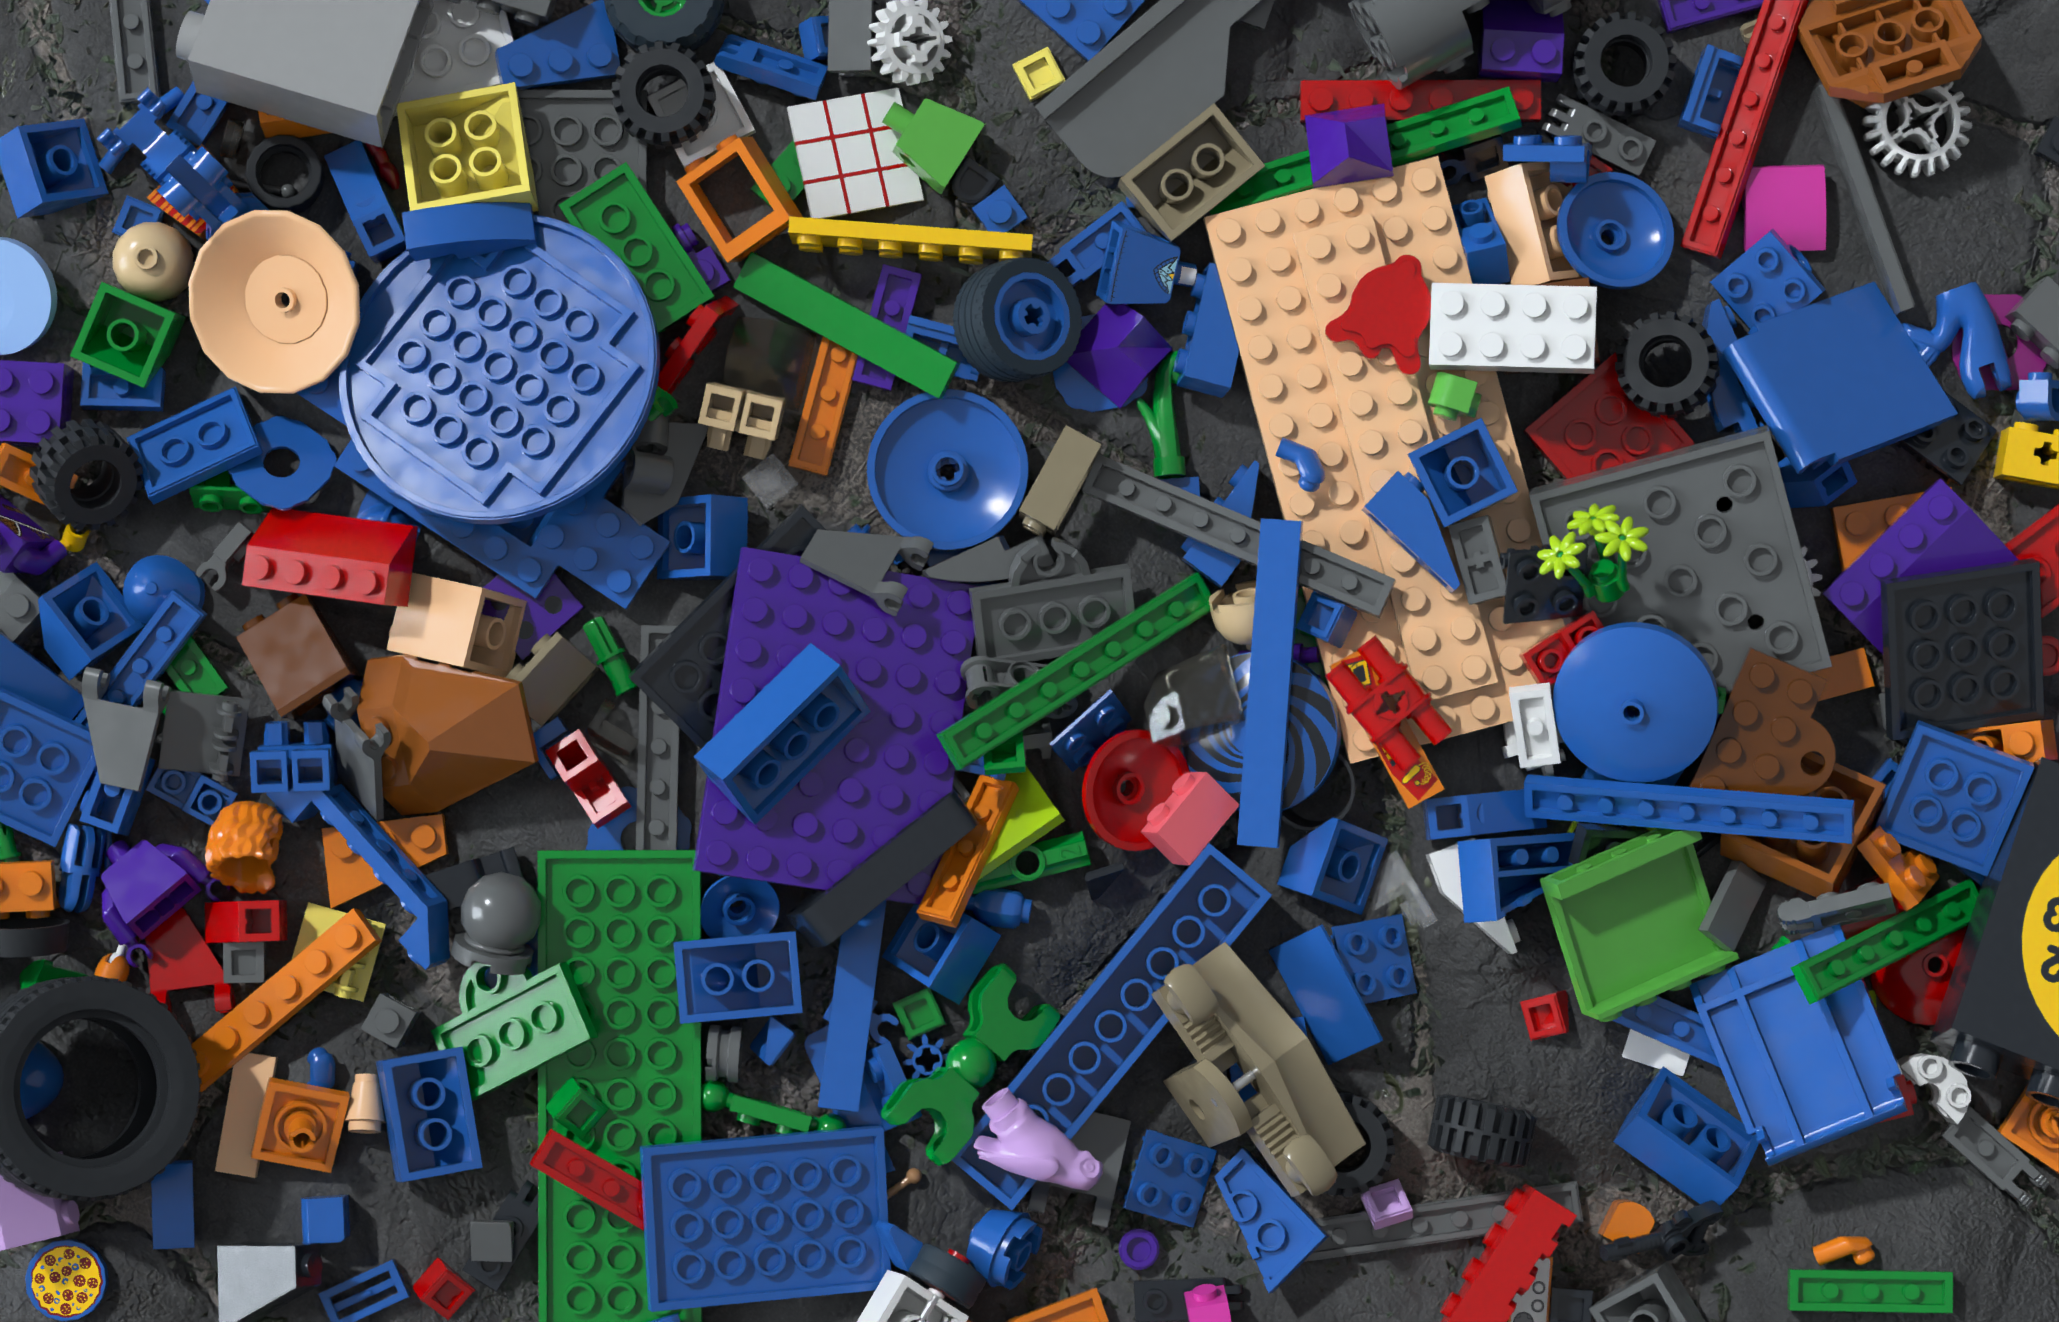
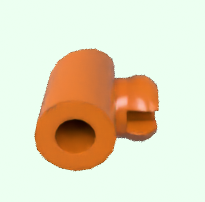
[1813,1236,1875,1266]

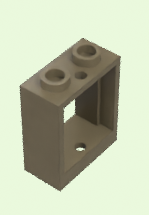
[1019,425,1102,538]

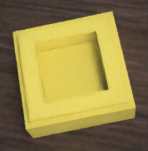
[1012,47,1065,102]

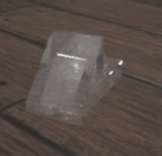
[1372,850,1438,929]

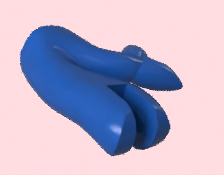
[1902,282,2012,400]

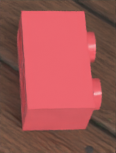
[1141,772,1239,866]

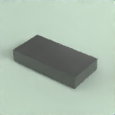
[1698,861,1767,951]

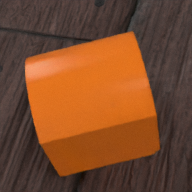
[1598,1199,1655,1254]

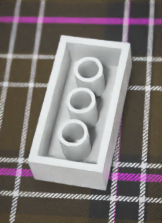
[1429,283,1597,374]

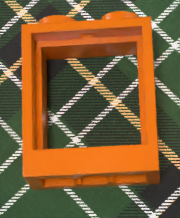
[676,134,803,263]

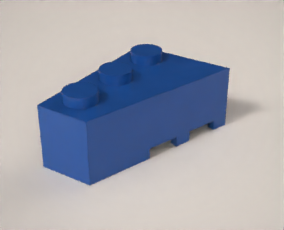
[1457,833,1575,923]

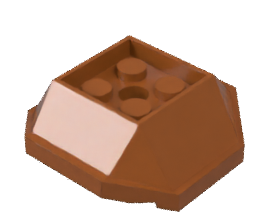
[1798,0,1982,108]

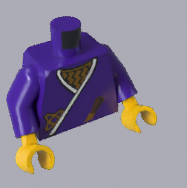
[0,486,90,575]

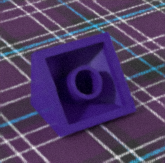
[1305,103,1394,188]
[1066,303,1173,409]

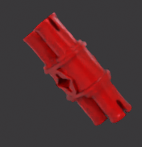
[1325,635,1453,772]

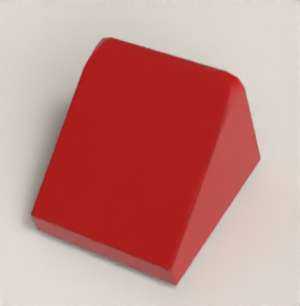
[413,1258,475,1320]

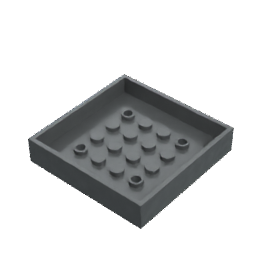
[1529,425,1832,711]

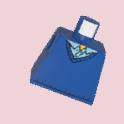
[1096,220,1197,304]

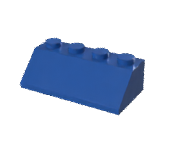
[694,643,871,825]

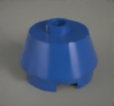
[966,1209,1043,1290]

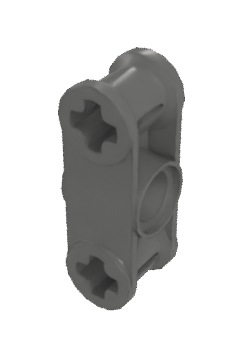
[960,656,1078,719]

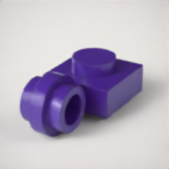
[671,223,731,293]

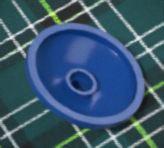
[1557,172,1674,290]

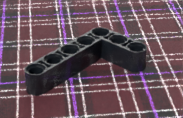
[786,790,979,948]

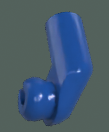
[306,1047,336,1089]

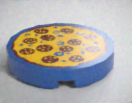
[25,1239,109,1321]

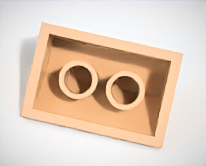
[1484,162,1584,285]

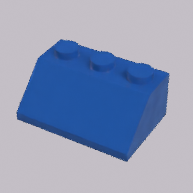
[376,1047,483,1182]
[1613,1066,1759,1205]

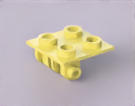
[292,902,386,1002]

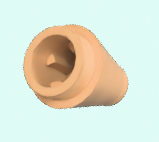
[344,1074,385,1134]

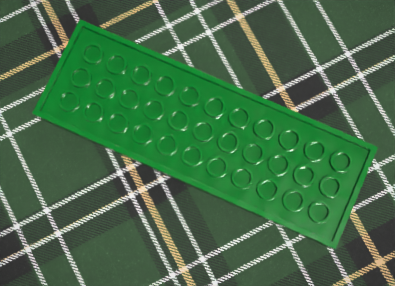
[537,850,703,1322]

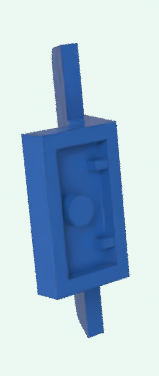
[804,1024,922,1173]

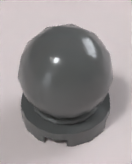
[451,872,541,975]

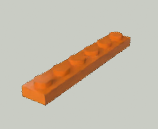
[191,908,382,1092]

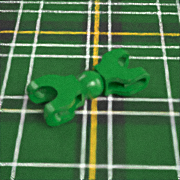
[881,963,1060,1166]

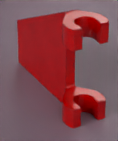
[145,907,237,1014]

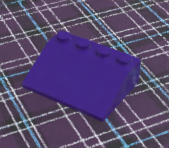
[1821,479,2018,655]

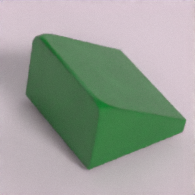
[546,1077,609,1140]

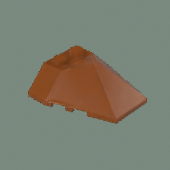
[357,654,539,815]

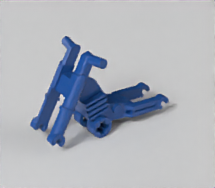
[96,86,269,240]

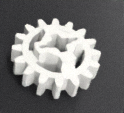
[867,0,952,86]

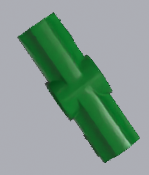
[973,831,1091,895]

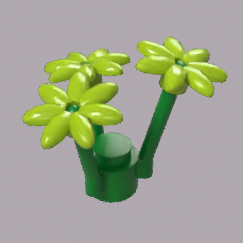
[1537,503,1649,603]

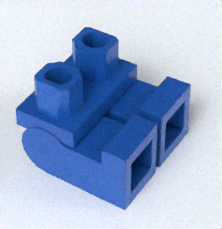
[249,719,338,793]

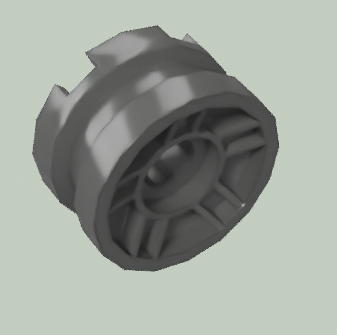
[706,1024,744,1083]

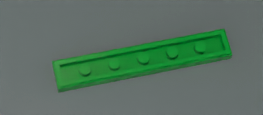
[733,252,960,399]
[1791,878,1979,1005]

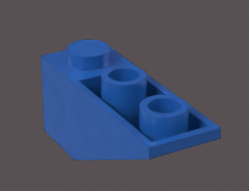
[324,140,406,264]
[1173,263,1239,398]
[1181,460,1259,589]
[1422,789,1547,840]

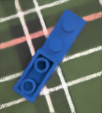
[1702,299,1764,434]

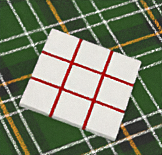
[787,88,924,219]

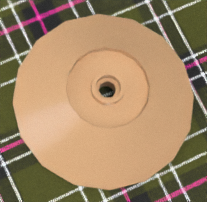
[188,210,360,394]

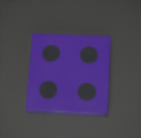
[482,574,585,660]

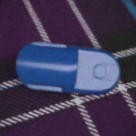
[59,823,107,913]

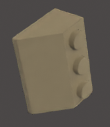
[1117,103,1265,242]

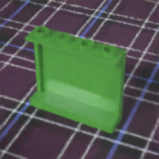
[1540,828,1739,1022]

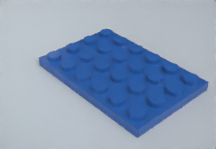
[640,1125,891,1312]

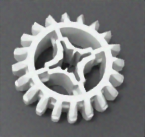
[1862,81,1972,178]

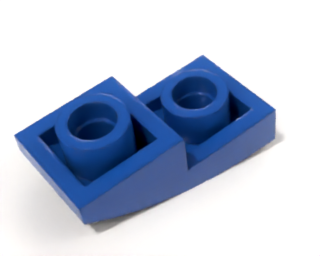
[146,767,237,826]
[151,1160,195,1249]

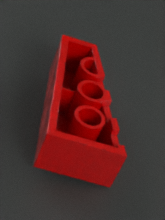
[1440,1183,1577,1322]

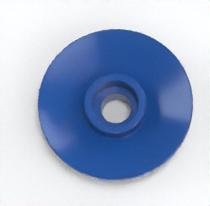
[701,876,780,938]

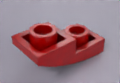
[1519,610,1604,685]

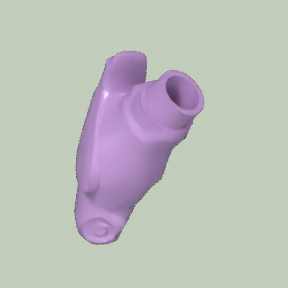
[973,1088,1103,1191]

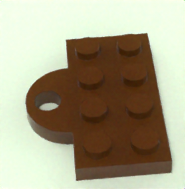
[1689,647,1836,796]

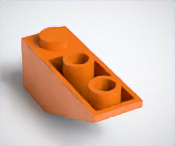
[1952,719,2058,763]

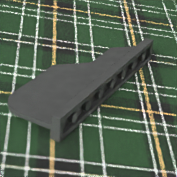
[1035,0,1262,178]

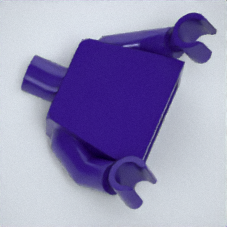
[101,840,230,967]

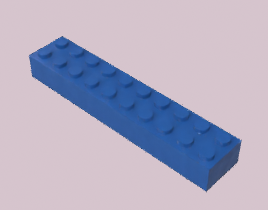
[952,843,1272,1210]

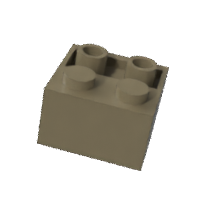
[505,632,600,727]

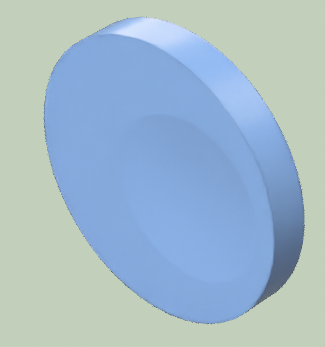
[0,237,57,355]

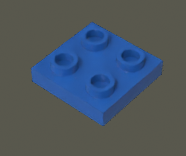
[1503,135,1592,183]
[1710,229,1826,329]

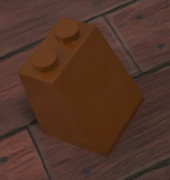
[236,593,362,721]

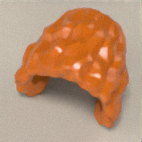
[205,801,284,894]

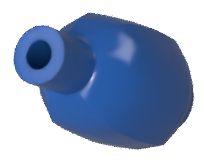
[965,888,1032,929]

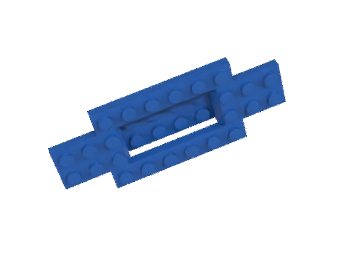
[297,365,671,610]

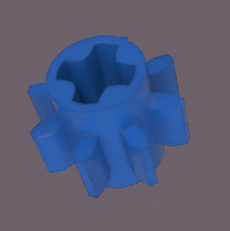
[903,1034,948,1078]

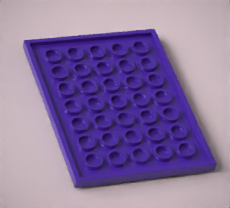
[693,547,981,905]

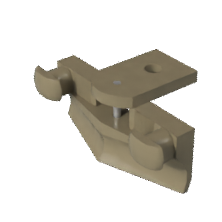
[1151,942,1366,1197]

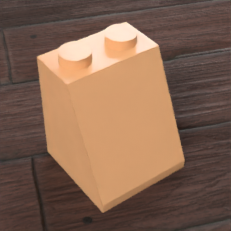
[386,573,527,678]

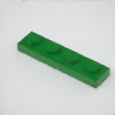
[1787,1268,1953,1313]

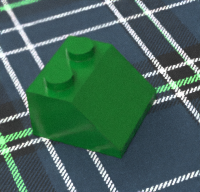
[70,282,186,388]

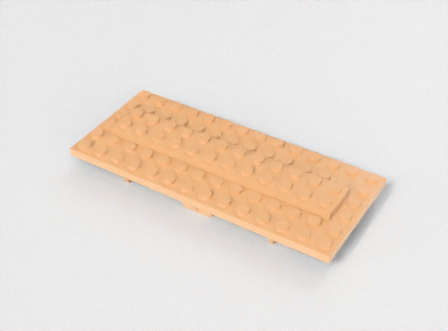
[1203,156,1565,764]

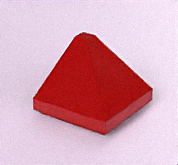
[1520,990,1569,1041]

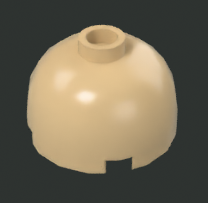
[113,222,195,302]
[1209,580,1256,650]

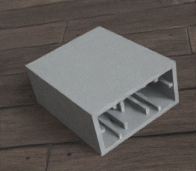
[176,0,434,148]

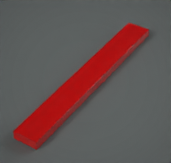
[1680,0,1809,259]

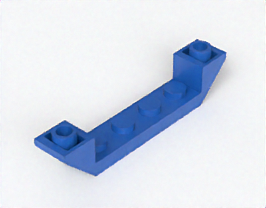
[266,784,450,970]

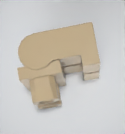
[698,382,786,460]

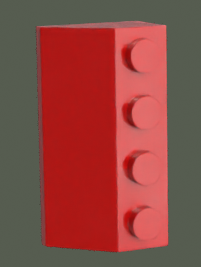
[242,507,418,607]

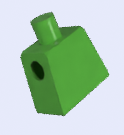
[882,99,985,195]

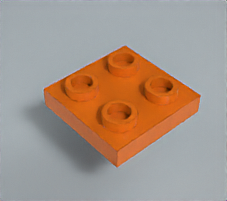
[250,1077,350,1173]
[1998,1084,2059,1174]

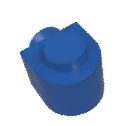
[2016,372,2059,422]

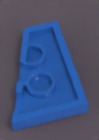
[495,0,620,90]
[1214,1148,1329,1293]

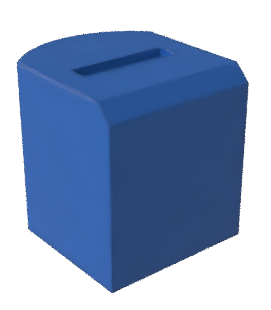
[301,1195,350,1243]

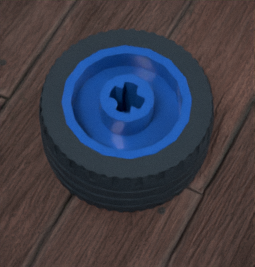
[953,258,1082,382]

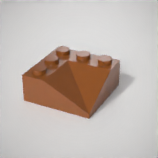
[1720,752,1886,898]

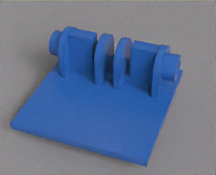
[1049,689,1132,772]
[1330,914,1417,1004]
[1123,1129,1217,1228]

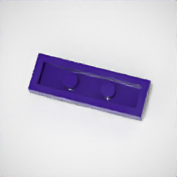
[852,264,922,392]

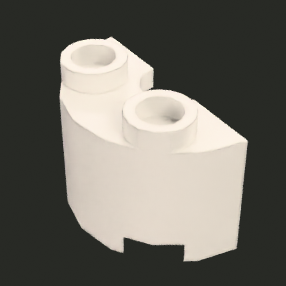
[1897,1053,1971,1125]

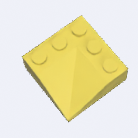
[397,82,539,212]

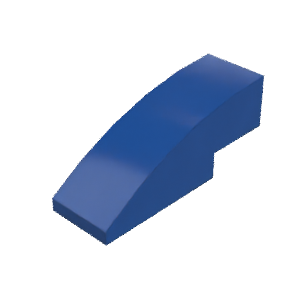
[402,202,537,262]

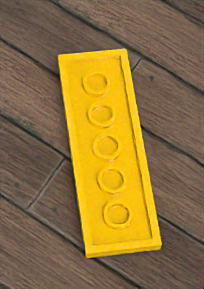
[788,216,1033,265]

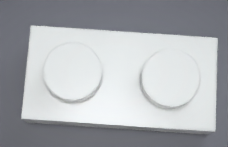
[1509,682,1561,768]

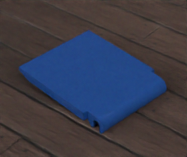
[1723,282,1958,475]
[1689,924,1908,1166]

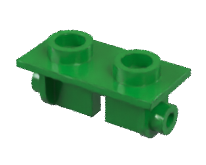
[189,471,272,514]

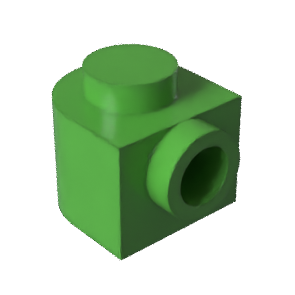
[1428,372,1482,421]

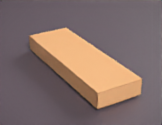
[215,1052,278,1178]

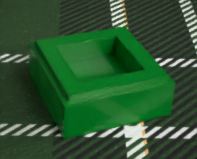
[892,987,946,1040]

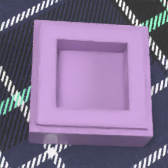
[1361,1179,1413,1230]

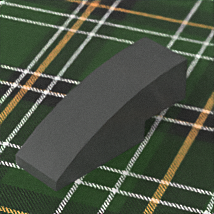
[920,535,1054,584]

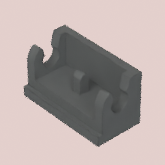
[828,0,881,77]
[1448,515,1507,605]

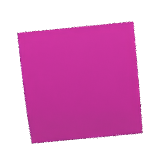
[1742,165,1826,252]

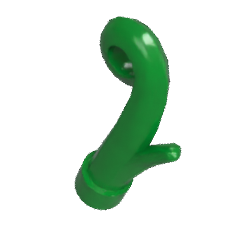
[1136,350,1186,479]

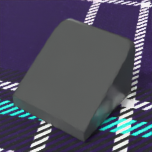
[470,1220,514,1262]

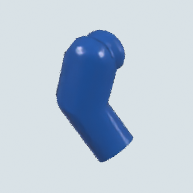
[1275,437,1325,492]

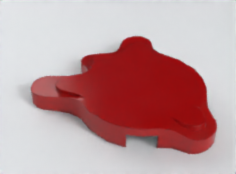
[1325,255,1431,375]

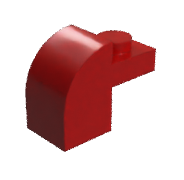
[545,729,632,829]

